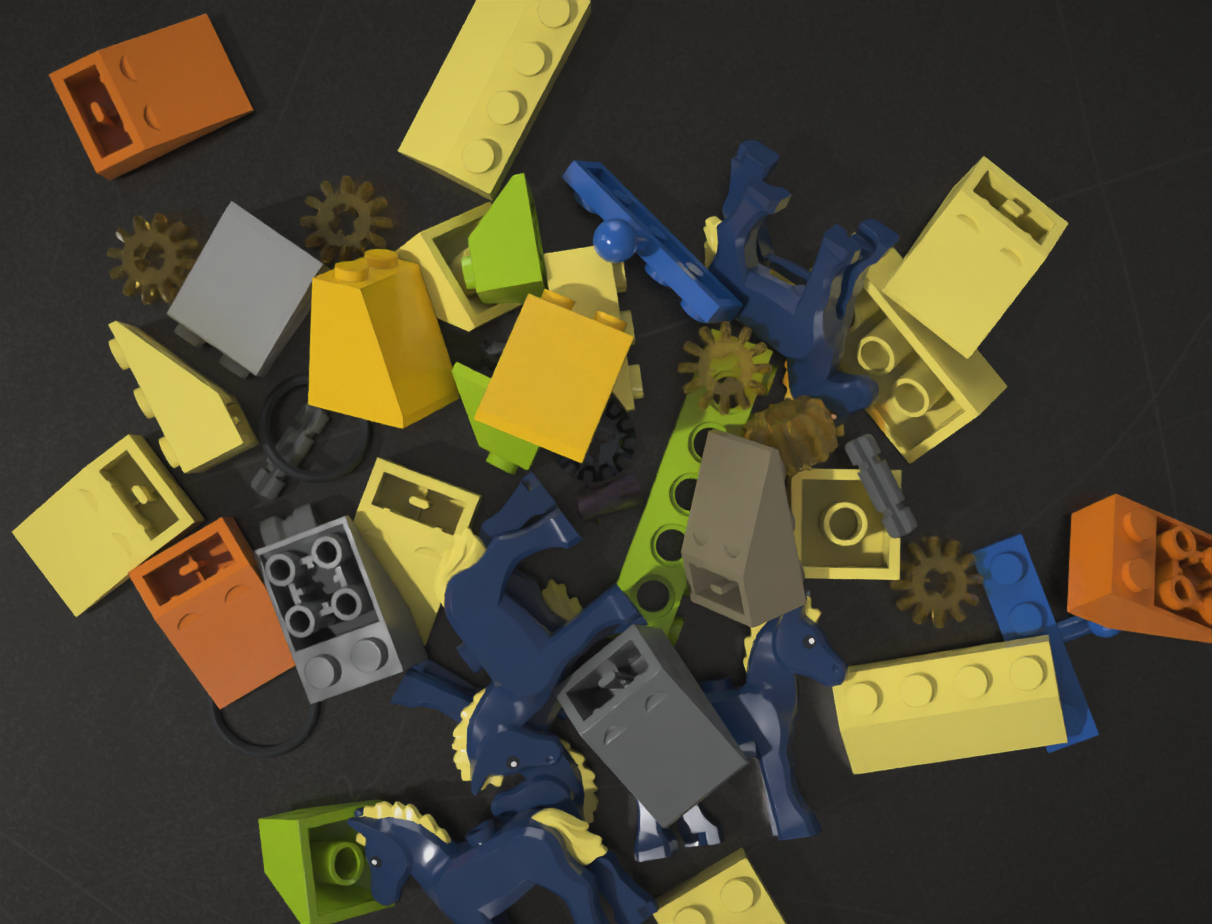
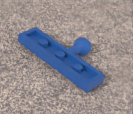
[562,160,744,323]
[970,533,1122,753]

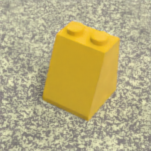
[308,249,459,429]
[474,289,634,463]

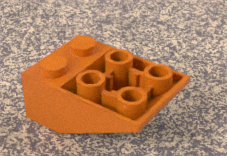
[49,13,254,181]
[1067,494,1212,643]
[127,516,295,709]

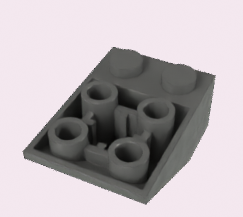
[252,515,428,704]
[553,623,750,828]

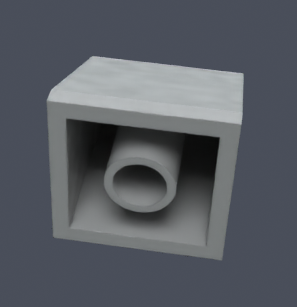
[166,201,331,380]

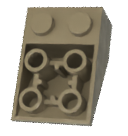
[681,429,807,628]

